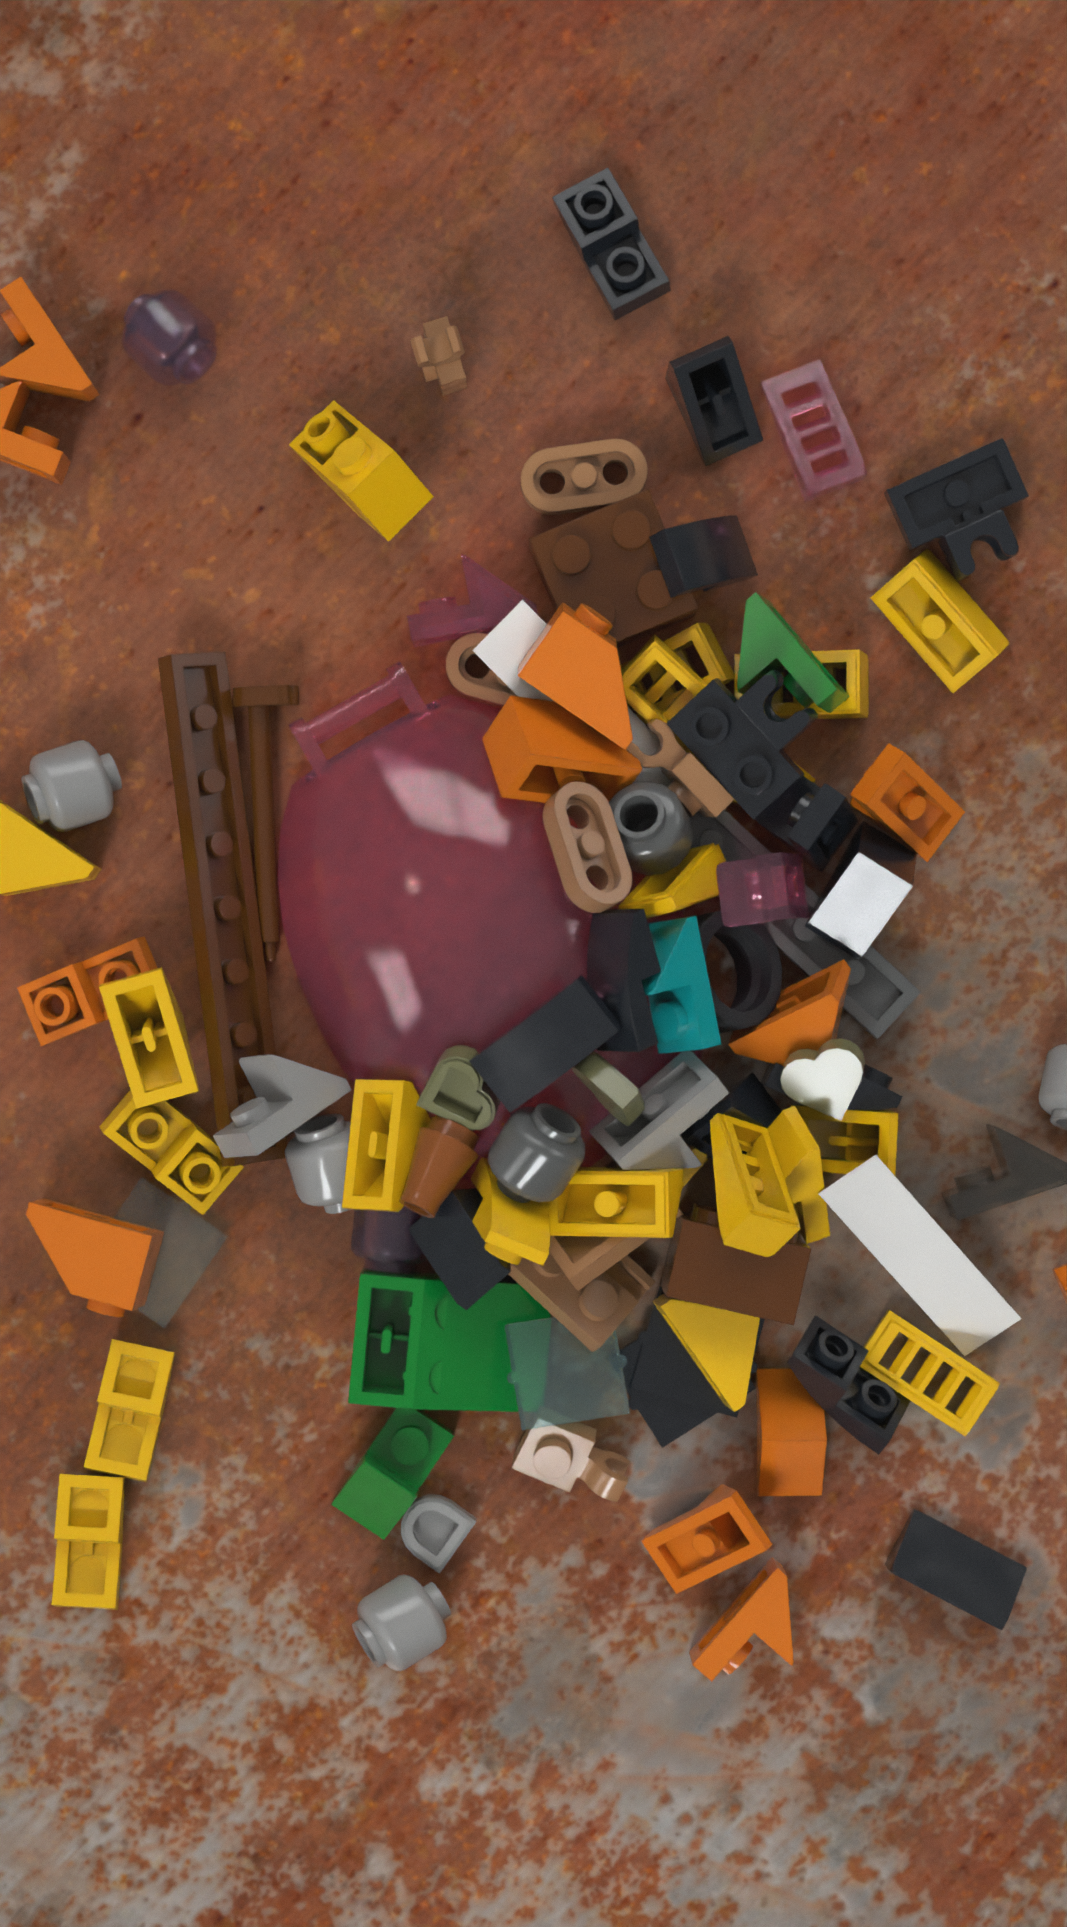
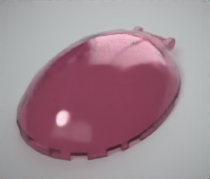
[278,661,703,1183]

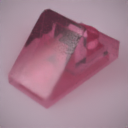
[407,554,538,647]
[716,852,809,927]

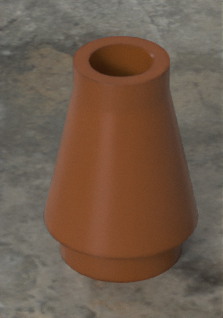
[399,1116,479,1218]

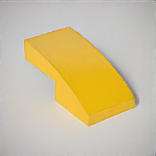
[84,1339,175,1483]
[51,1474,125,1610]

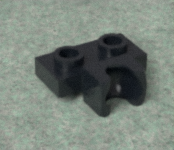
[884,438,1029,581]
[666,670,818,820]

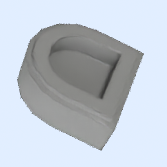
[401,1494,477,1574]

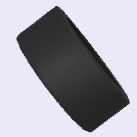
[697,908,782,1034]

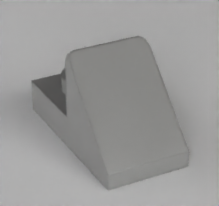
[589,1051,729,1170]
[213,1054,352,1158]

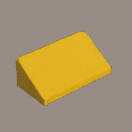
[870,549,1009,693]
[547,1167,683,1238]

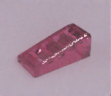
[760,359,868,502]

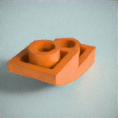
[17,936,158,1046]

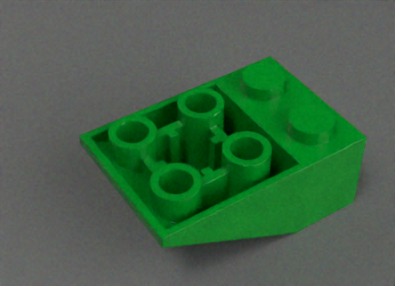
[348,1267,551,1412]

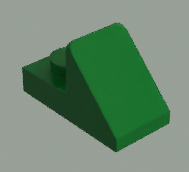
[737,592,849,713]
[331,1408,455,1540]

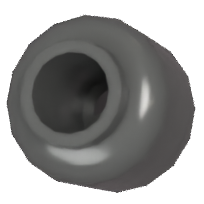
[609,781,694,876]
[488,1103,586,1203]

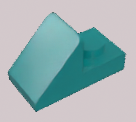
[641,916,721,1054]

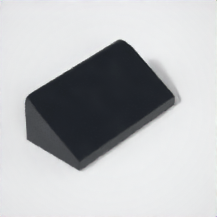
[885,1508,1027,1630]

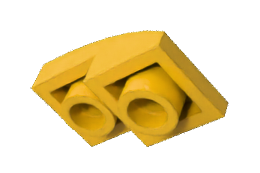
[99,1090,244,1215]
[471,1157,550,1266]

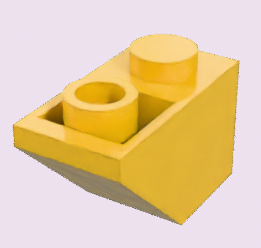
[289,400,434,542]

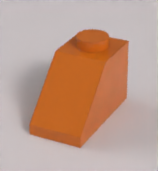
[518,602,633,750]
[482,695,643,803]
[26,1198,164,1317]

